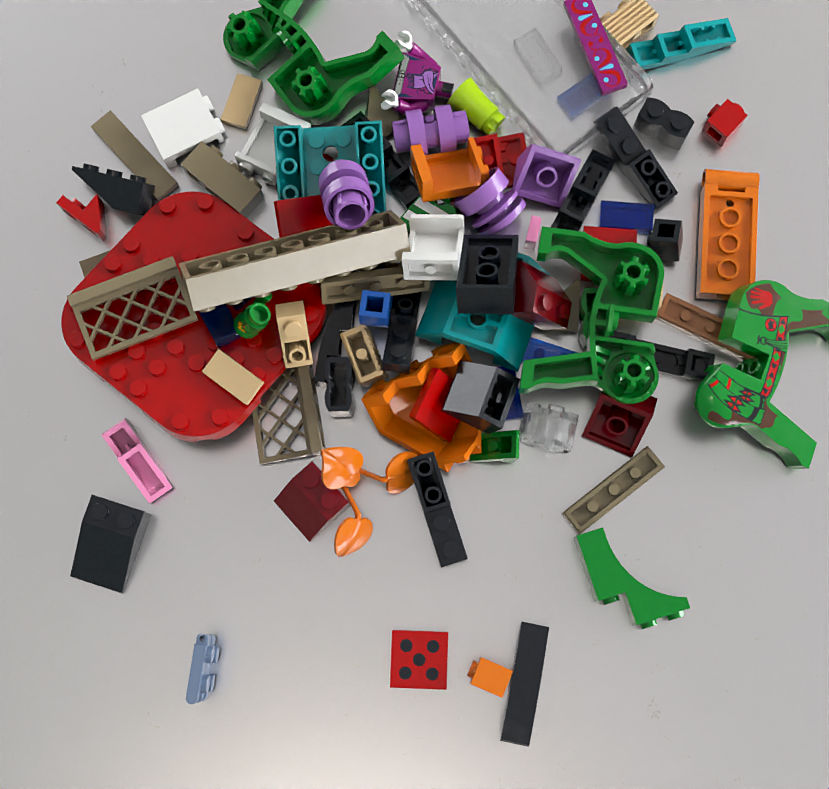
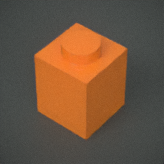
[467,657,513,698]

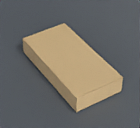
[220,73,263,130]
[202,349,264,405]

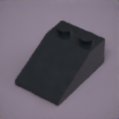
[456,234,519,315]
[70,495,152,594]

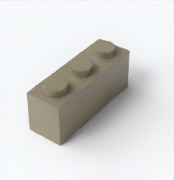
[181,141,264,218]

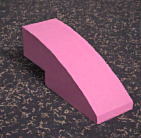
[102,418,173,504]

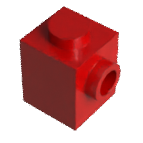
[702,98,748,147]

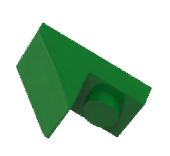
[470,430,519,463]

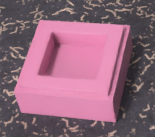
[524,215,542,250]

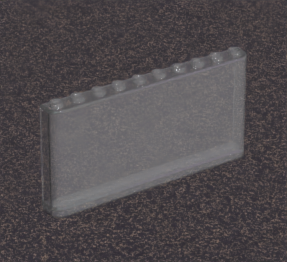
[408,0,653,156]

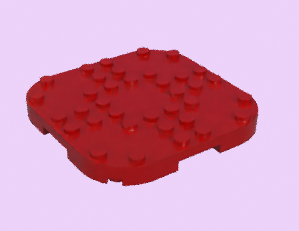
[61,191,327,442]

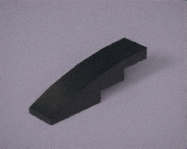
[341,111,420,210]
[551,149,616,231]
[314,301,356,388]
[500,622,549,747]

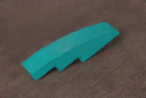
[626,18,737,72]

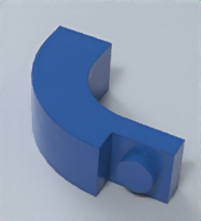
[359,266,393,328]

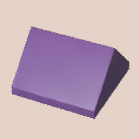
[512,143,582,208]

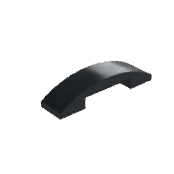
[609,331,715,381]

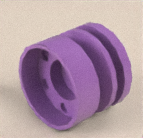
[454,167,526,235]

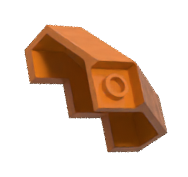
[361,342,482,472]

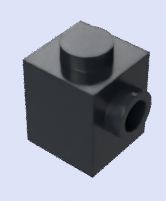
[647,219,683,261]

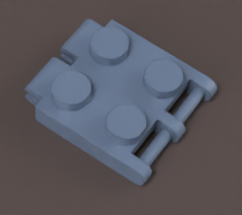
[186,634,220,704]

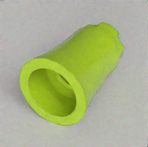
[447,77,506,135]

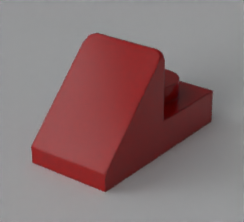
[56,195,107,242]

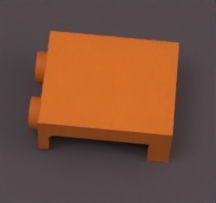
[410,137,490,202]

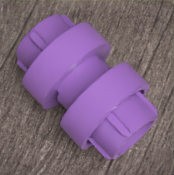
[392,104,470,155]
[318,159,374,230]

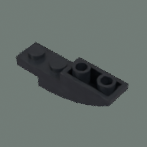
[593,106,678,209]
[382,292,422,374]
[407,451,468,568]

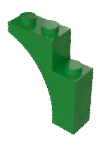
[573,527,690,629]

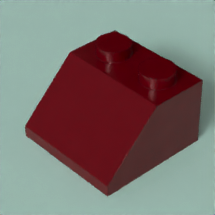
[510,260,572,330]
[582,391,658,457]
[274,461,351,542]

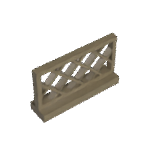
[67,256,199,361]
[319,261,430,305]
[252,364,326,465]

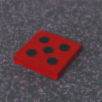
[390,630,448,690]

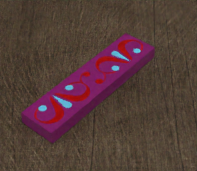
[563,0,628,96]

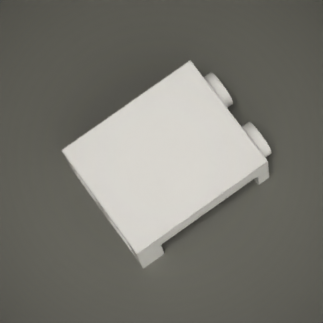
[141,88,225,169]
[234,102,311,185]
[401,214,465,280]

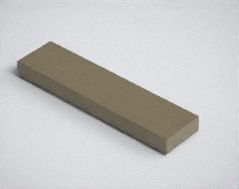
[91,110,179,202]
[561,446,665,535]

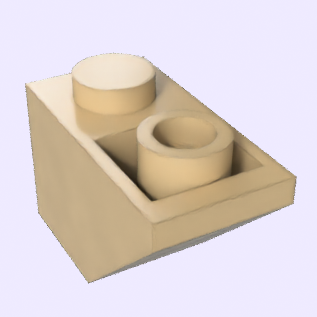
[275,300,313,368]

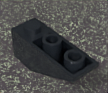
[72,163,155,216]

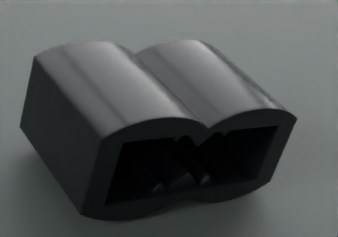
[634,98,694,150]
[324,357,355,417]

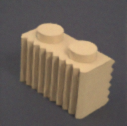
[600,0,659,56]
[340,325,389,388]

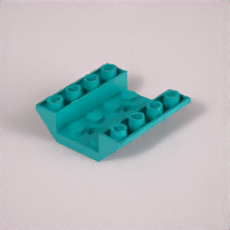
[274,121,387,215]
[415,252,551,372]

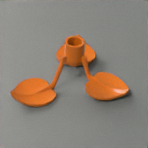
[321,447,418,557]

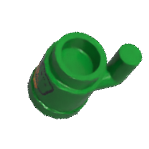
[234,292,272,338]

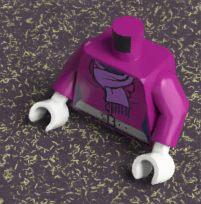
[381,31,454,115]

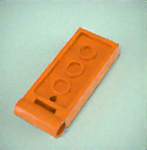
[696,169,760,301]

